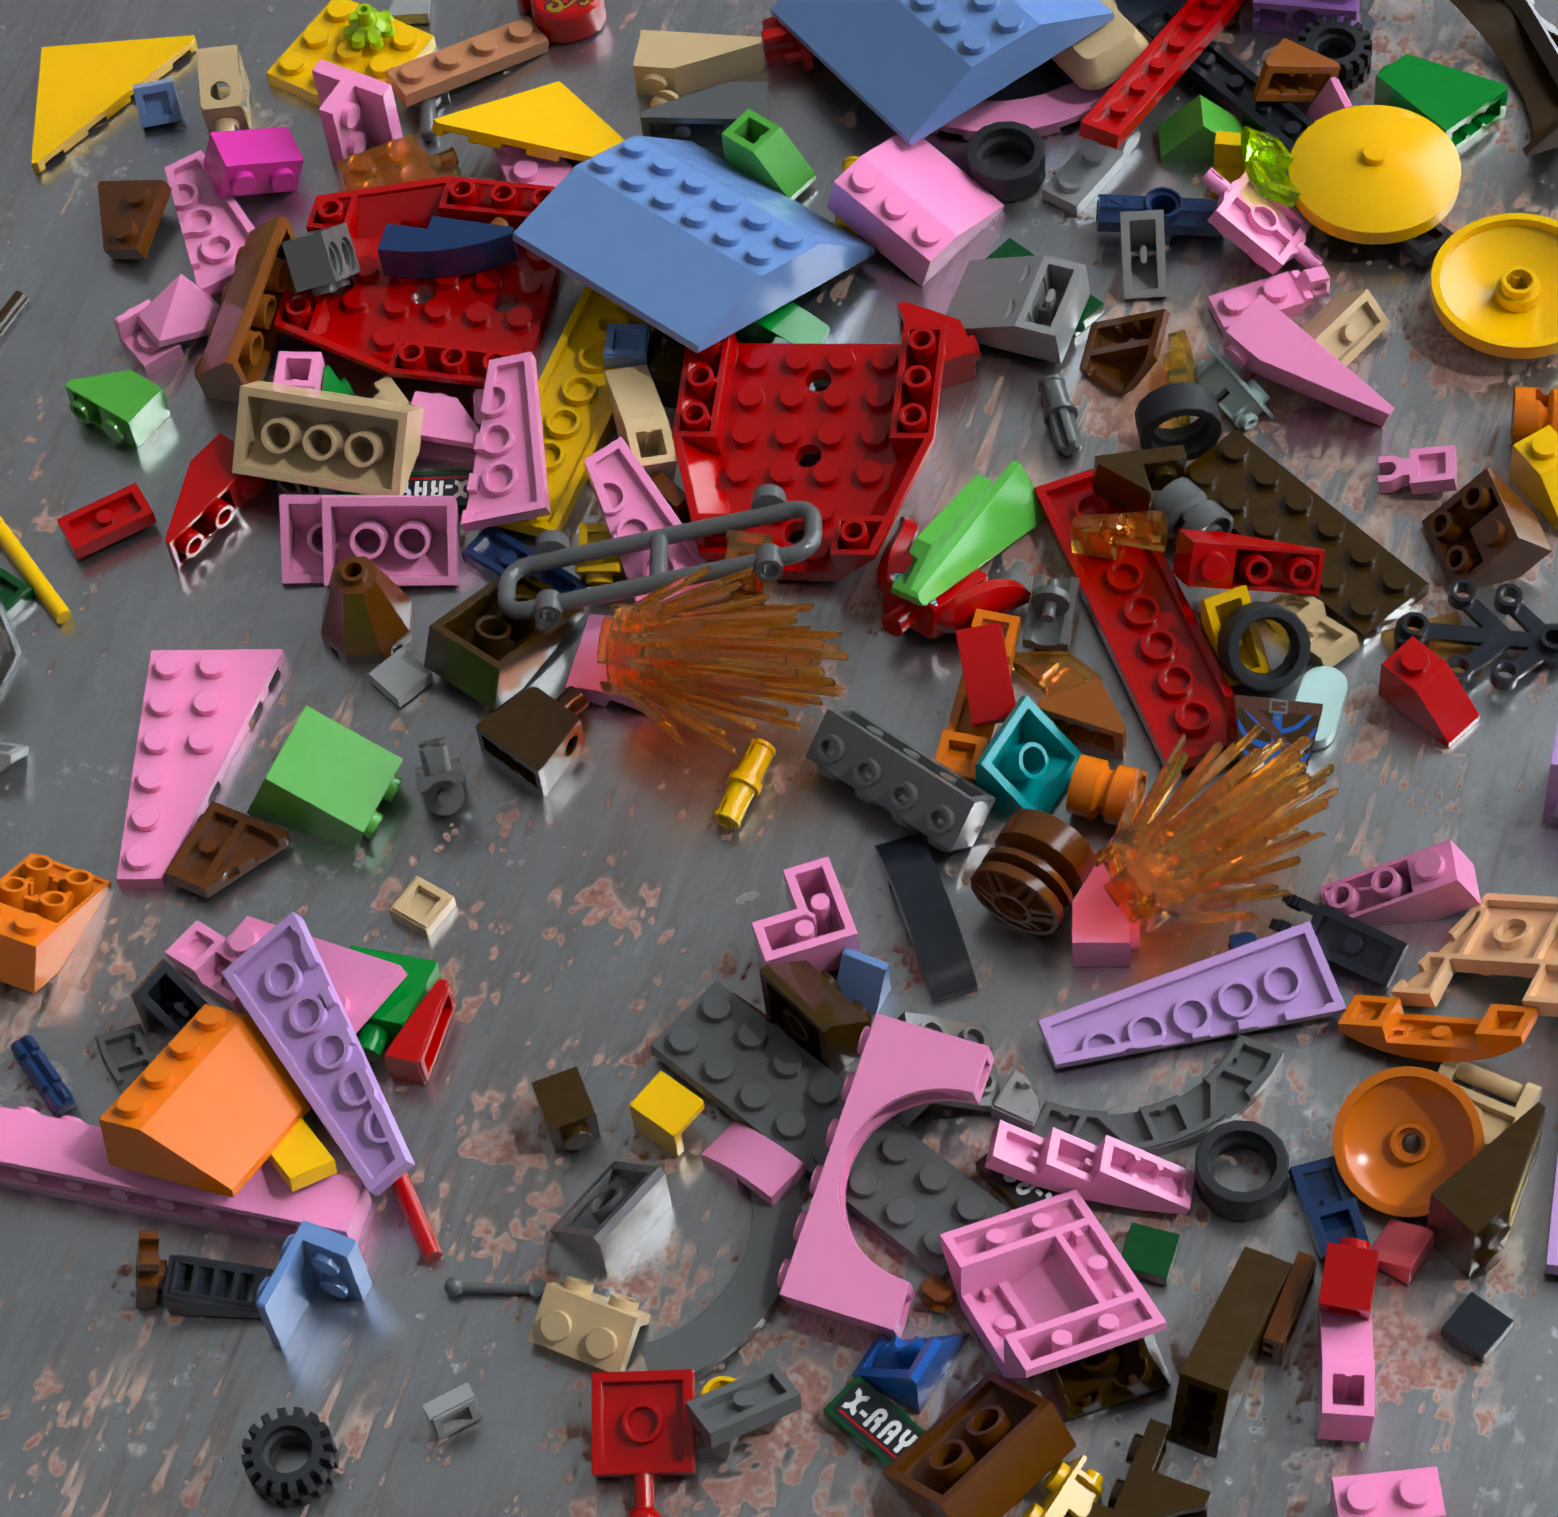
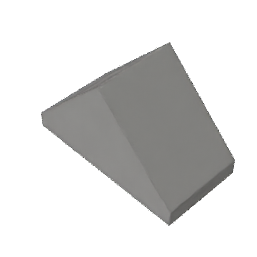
[1120,210,1167,299]

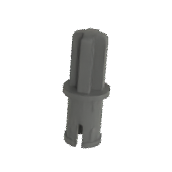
[1038,374,1083,456]

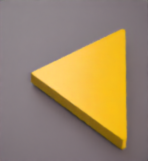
[31,35,197,173]
[431,81,625,162]

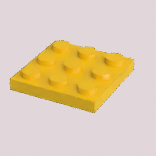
[266,0,436,106]

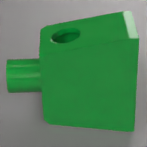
[350,945,442,1062]

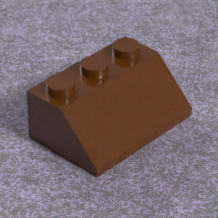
[882,1371,1077,1517]

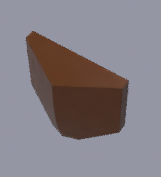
[1079,309,1170,394]

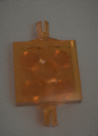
[336,133,459,193]

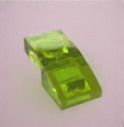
[1241,126,1301,208]

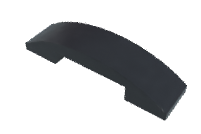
[875,833,978,1004]

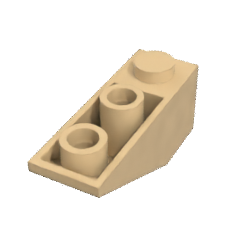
[604,364,678,482]

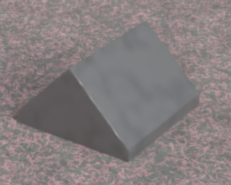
[549,1161,672,1276]

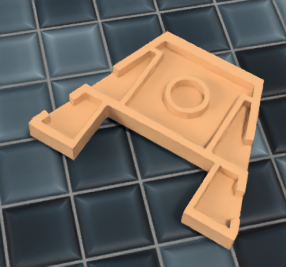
[1391,893,1558,1017]

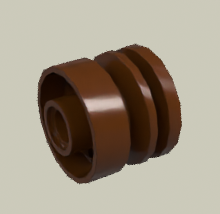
[970,808,1096,935]

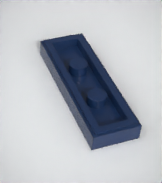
[461,526,591,593]

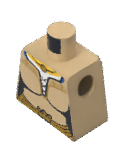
[196,44,252,135]

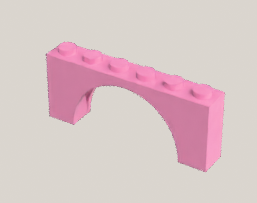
[777,1013,994,1339]

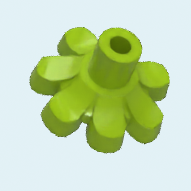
[343,3,396,50]

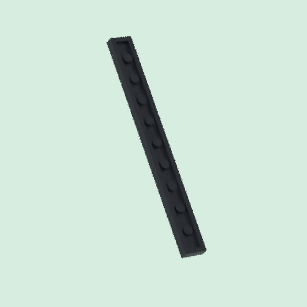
[1136,3,1454,268]

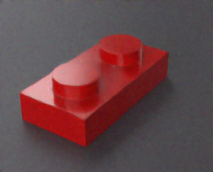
[57,482,157,560]

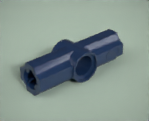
[1096,187,1223,243]

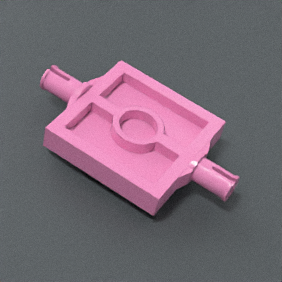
[1200,167,1324,276]

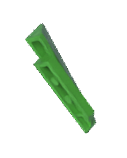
[891,460,1045,606]

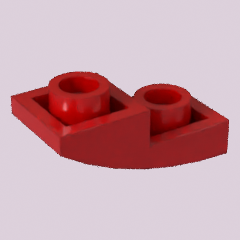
[955,622,1016,728]

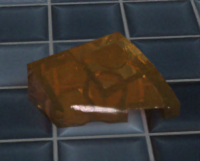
[1071,510,1168,560]

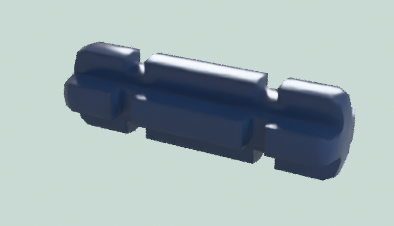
[11,1035,75,1116]

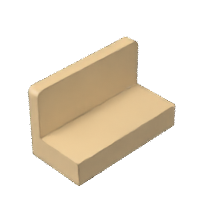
[1302,289,1391,367]

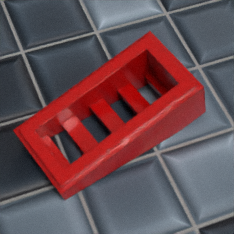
[384,979,456,1086]

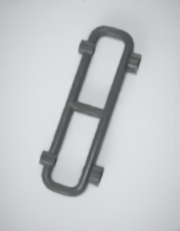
[497,484,822,628]

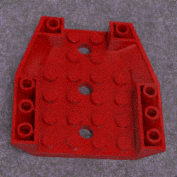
[273,176,562,387]
[672,325,948,581]

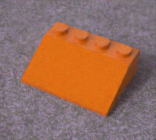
[99,1004,312,1198]

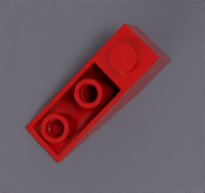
[165,433,266,569]
[1173,529,1325,595]

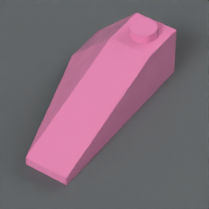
[1220,294,1395,427]

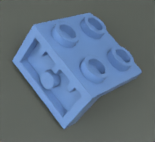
[256,1220,372,1349]

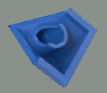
[851,1333,970,1414]

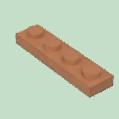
[386,16,548,107]

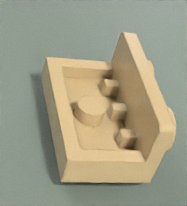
[528,1276,651,1372]

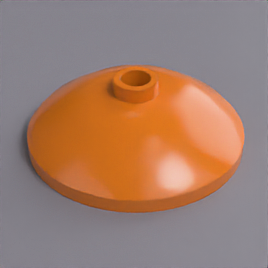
[1333,1066,1485,1218]

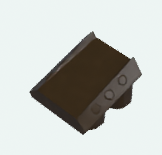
[1049,1334,1172,1419]

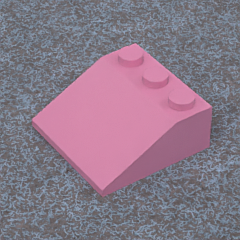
[827,134,1005,287]

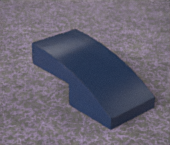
[1288,1156,1370,1259]

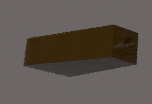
[1170,1246,1293,1458]

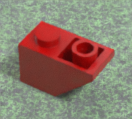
[1318,1237,1379,1320]

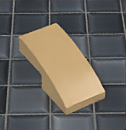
[1266,593,1360,667]

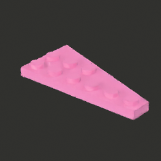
[116,649,286,889]

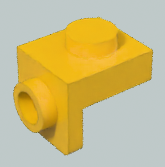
[575,523,625,586]

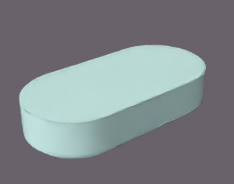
[1295,666,1348,750]

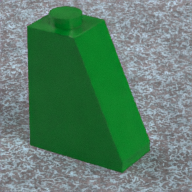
[1374,54,1508,150]

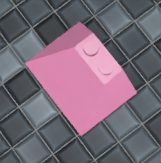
[940,1189,1167,1378]

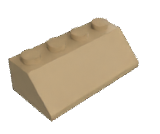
[232,381,424,495]

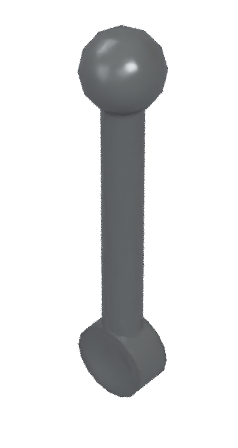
[444,1277,546,1301]

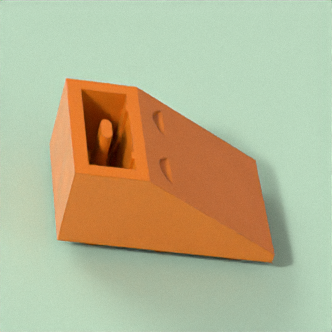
[0,853,111,994]

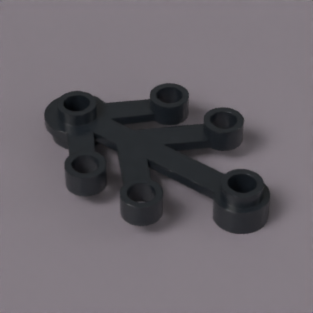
[1393,579,1558,691]

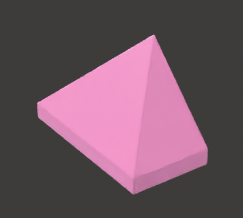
[137,273,221,348]

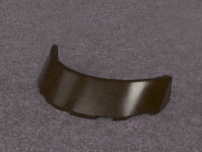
[1450,0,1558,157]

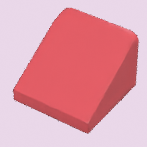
[1370,1219,1436,1285]

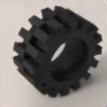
[1297,16,1372,90]
[241,1407,339,1508]

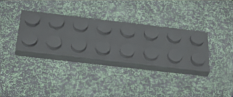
[651,981,1007,1282]

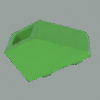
[721,108,816,200]
[64,370,171,449]

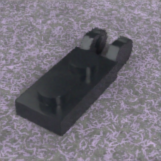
[1268,891,1409,989]

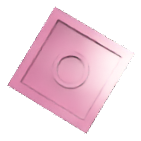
[312,59,404,170]

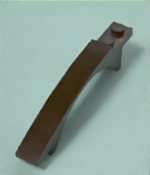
[1089,1418,1211,1517]

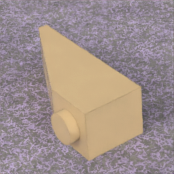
[633,30,765,96]

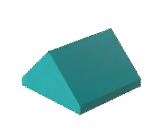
[975,695,1082,816]

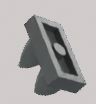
[686,1363,802,1460]

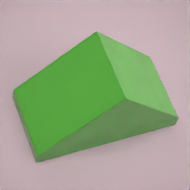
[1158,95,1243,163]

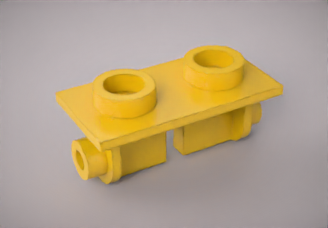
[1022,1455,1104,1517]

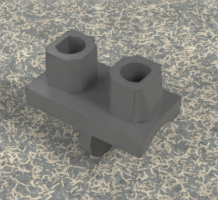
[1022,573,1080,659]
[415,737,465,815]

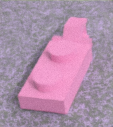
[1208,266,1331,337]

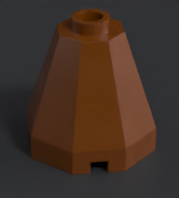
[320,556,414,664]

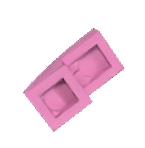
[164,920,243,1012]
[701,1121,806,1206]

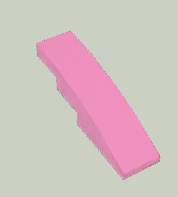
[985,1120,1195,1215]

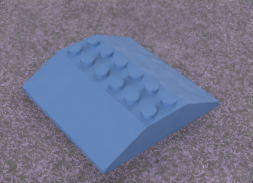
[771,0,1115,146]
[513,135,875,353]

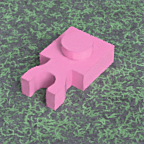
[1378,445,1457,495]

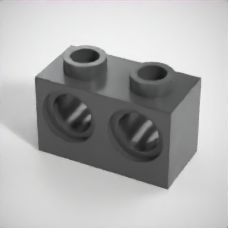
[282,222,361,296]

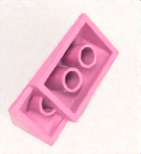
[279,494,460,586]

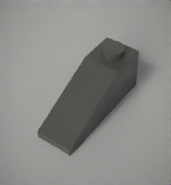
[640,81,772,147]

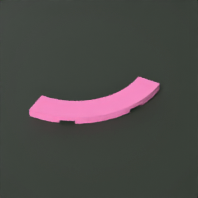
[933,80,1117,140]

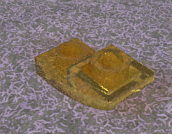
[1163,329,1195,427]

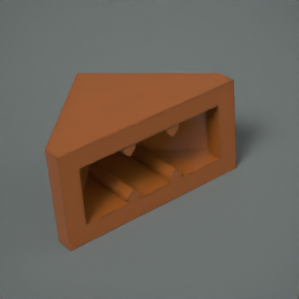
[1252,38,1341,102]
[1037,677,1127,760]

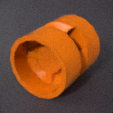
[1511,386,1558,444]
[1066,754,1147,830]

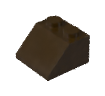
[759,960,873,1075]

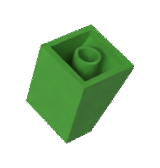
[246,705,403,849]

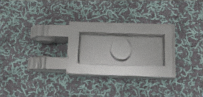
[1042,128,1141,216]

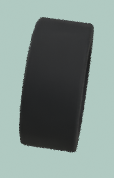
[966,121,1045,202]
[1134,382,1223,460]
[1217,601,1311,692]
[1194,1120,1289,1221]

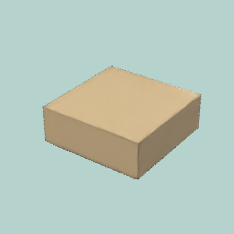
[389,876,456,939]

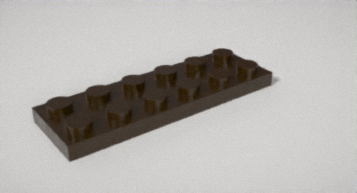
[1184,429,1429,646]

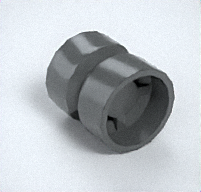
[1148,477,1234,545]

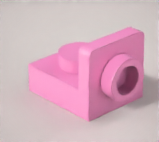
[114,300,184,377]

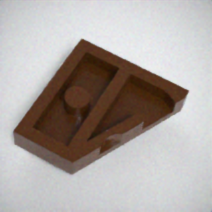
[98,180,172,259]
[165,801,291,898]

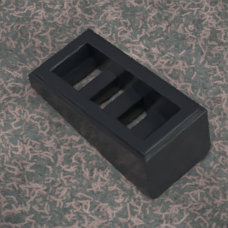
[163,1255,274,1318]

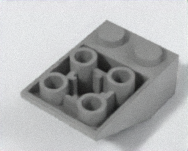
[946,255,1091,364]

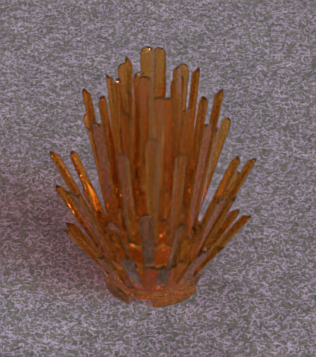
[597,566,849,755]
[1095,723,1340,932]

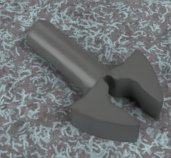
[406,91,451,141]

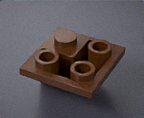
[1422,468,1552,593]

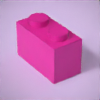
[203,127,304,197]

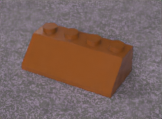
[194,216,296,404]

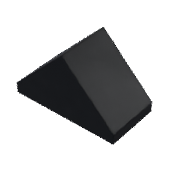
[131,959,209,1043]

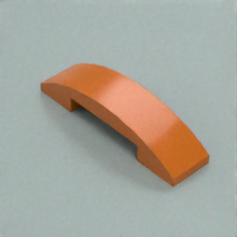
[935,609,1021,783]
[1337,995,1540,1062]

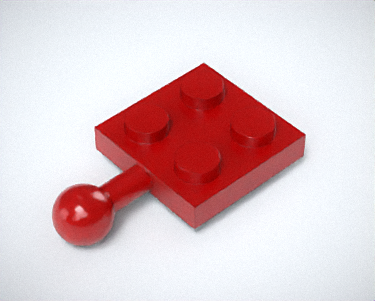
[591,1369,696,1517]

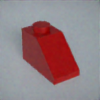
[897,301,981,390]
[1378,636,1480,748]

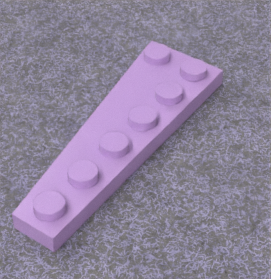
[221,912,415,1196]
[1038,921,1346,1069]

